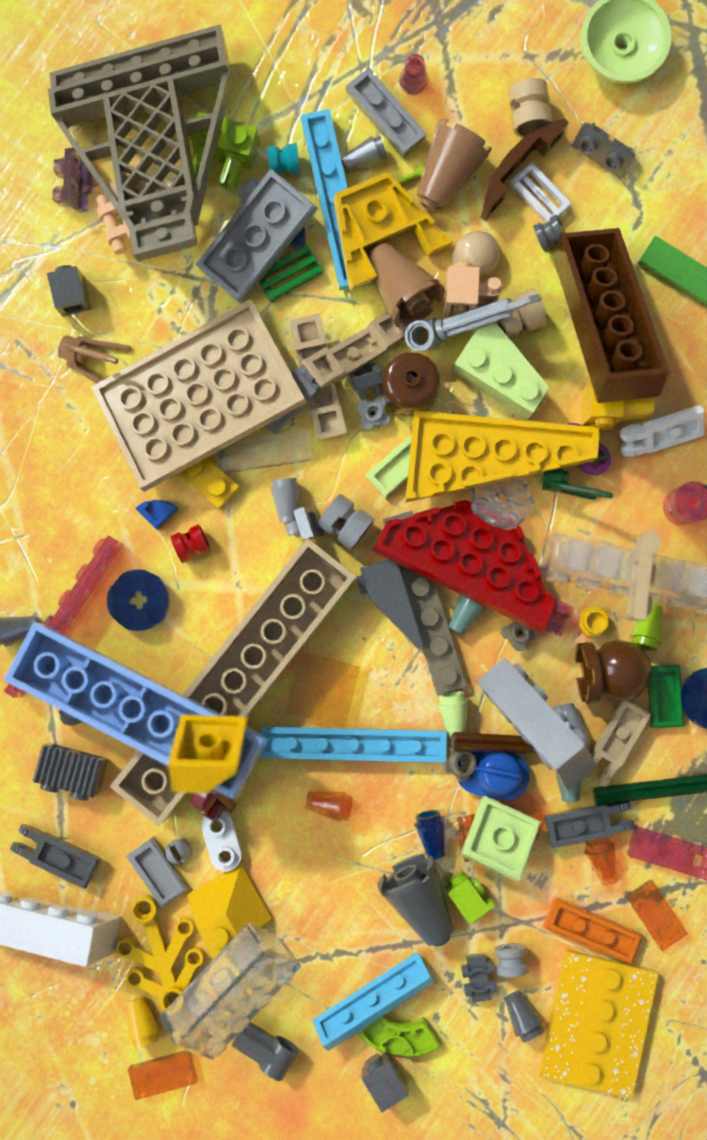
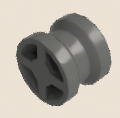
[534,214,566,253]

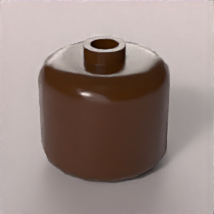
[382,352,440,416]

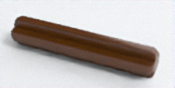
[451,732,537,754]

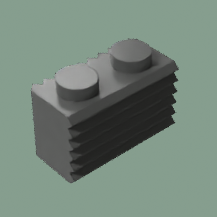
[32,743,108,801]

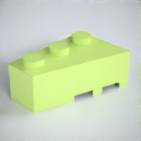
[452,322,549,420]

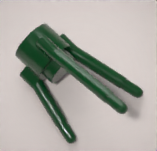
[542,454,613,500]

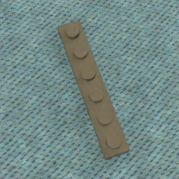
[383,511,467,695]

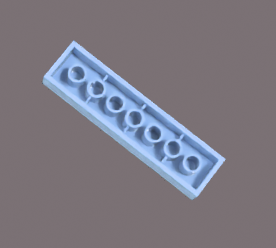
[4,622,268,799]

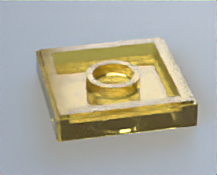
[286,652,360,727]

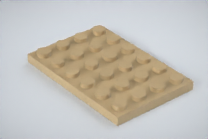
[91,299,307,492]

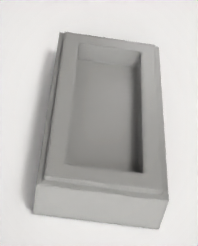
[126,836,188,908]

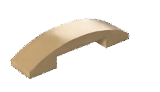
[302,312,406,387]
[290,313,347,440]

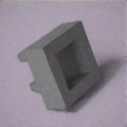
[348,363,382,400]

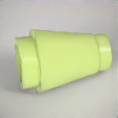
[437,691,468,738]

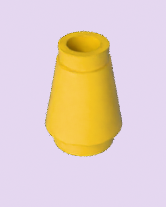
[126,996,160,1049]

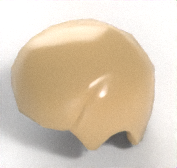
[452,230,501,278]

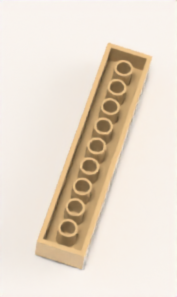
[110,538,356,826]

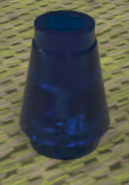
[414,810,446,859]

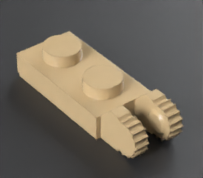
[625,530,661,622]
[586,700,651,787]

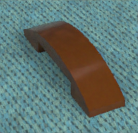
[481,118,569,221]

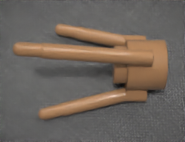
[58,335,131,383]

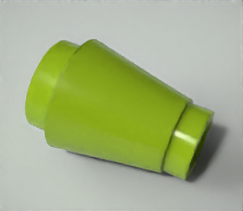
[630,604,663,651]

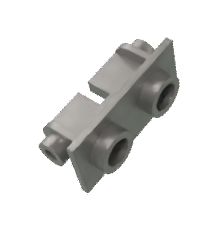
[571,122,636,178]

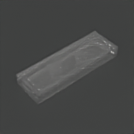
[220,429,313,474]

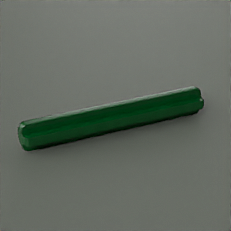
[593,774,707,805]

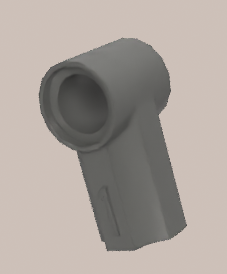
[231,1020,299,1081]

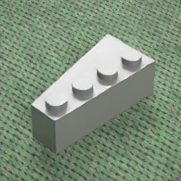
[476,658,597,791]

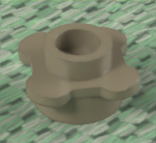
[501,621,539,651]
[443,748,476,782]

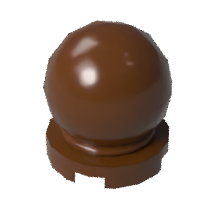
[575,639,652,704]

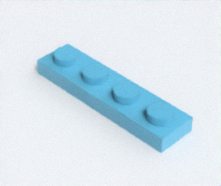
[312,952,435,1051]

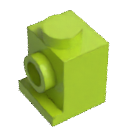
[445,870,495,925]

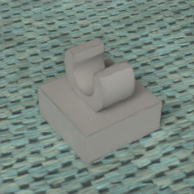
[285,507,324,540]

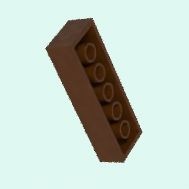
[554,228,670,403]

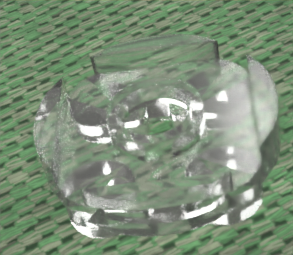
[471,477,534,531]

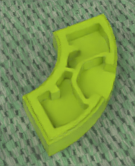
[357,1014,441,1058]

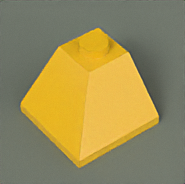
[168,715,247,793]
[187,863,272,958]

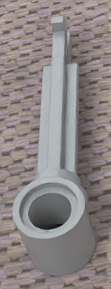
[405,294,542,352]

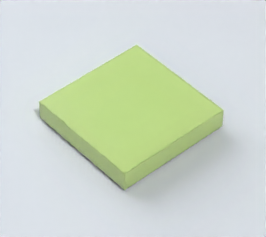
[460,796,541,882]

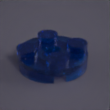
[107,569,170,631]

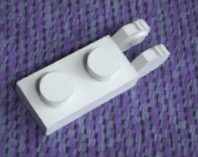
[620,405,705,457]

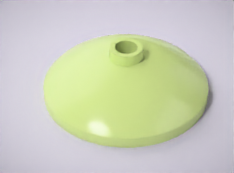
[580,0,672,84]

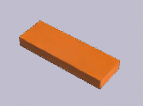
[543,896,643,964]

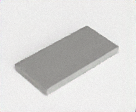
[195,169,318,304]

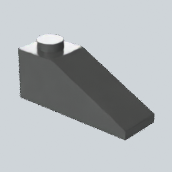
[356,559,423,648]

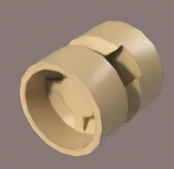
[508,78,553,137]
[496,289,547,339]

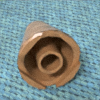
[417,119,492,211]
[368,243,445,328]

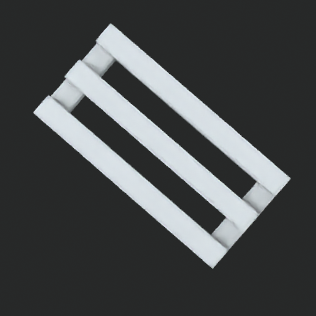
[509,161,572,223]

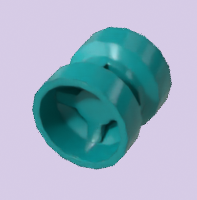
[267,143,300,175]

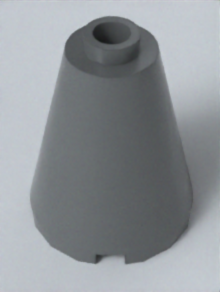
[377,854,453,947]

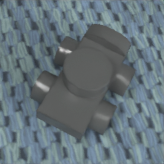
[461,953,497,1002]

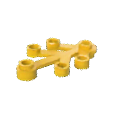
[115,895,205,1015]

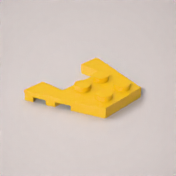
[333,172,453,290]

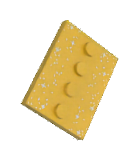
[538,949,659,1099]

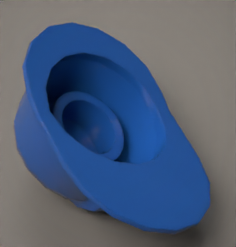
[456,751,530,800]

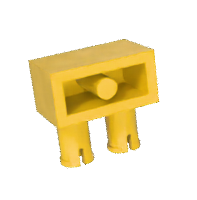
[580,382,655,433]

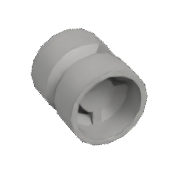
[317,493,375,551]

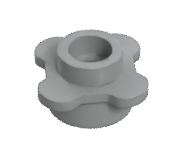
[357,397,390,430]

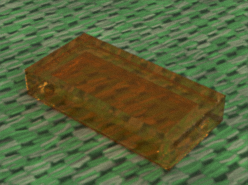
[625,879,688,951]
[128,1049,198,1100]

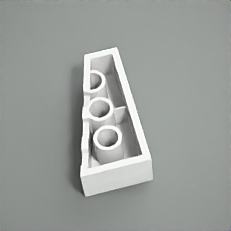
[0,891,121,967]

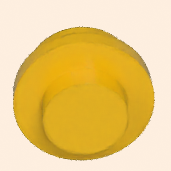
[578,606,610,637]

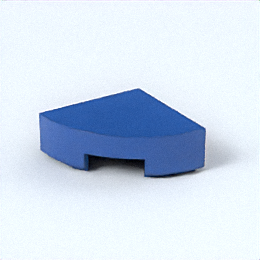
[135,500,179,530]

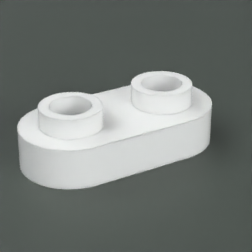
[202,810,242,872]

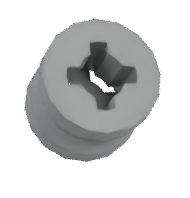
[495,943,528,977]

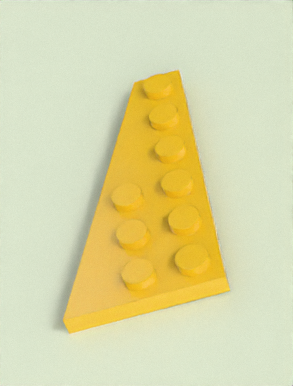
[405,411,600,503]

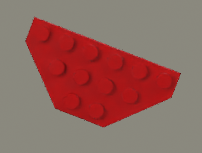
[372,499,555,634]

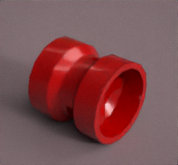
[170,524,211,564]

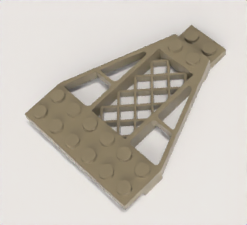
[48,24,233,262]

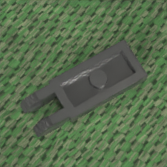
[544,802,635,848]
[10,824,101,889]

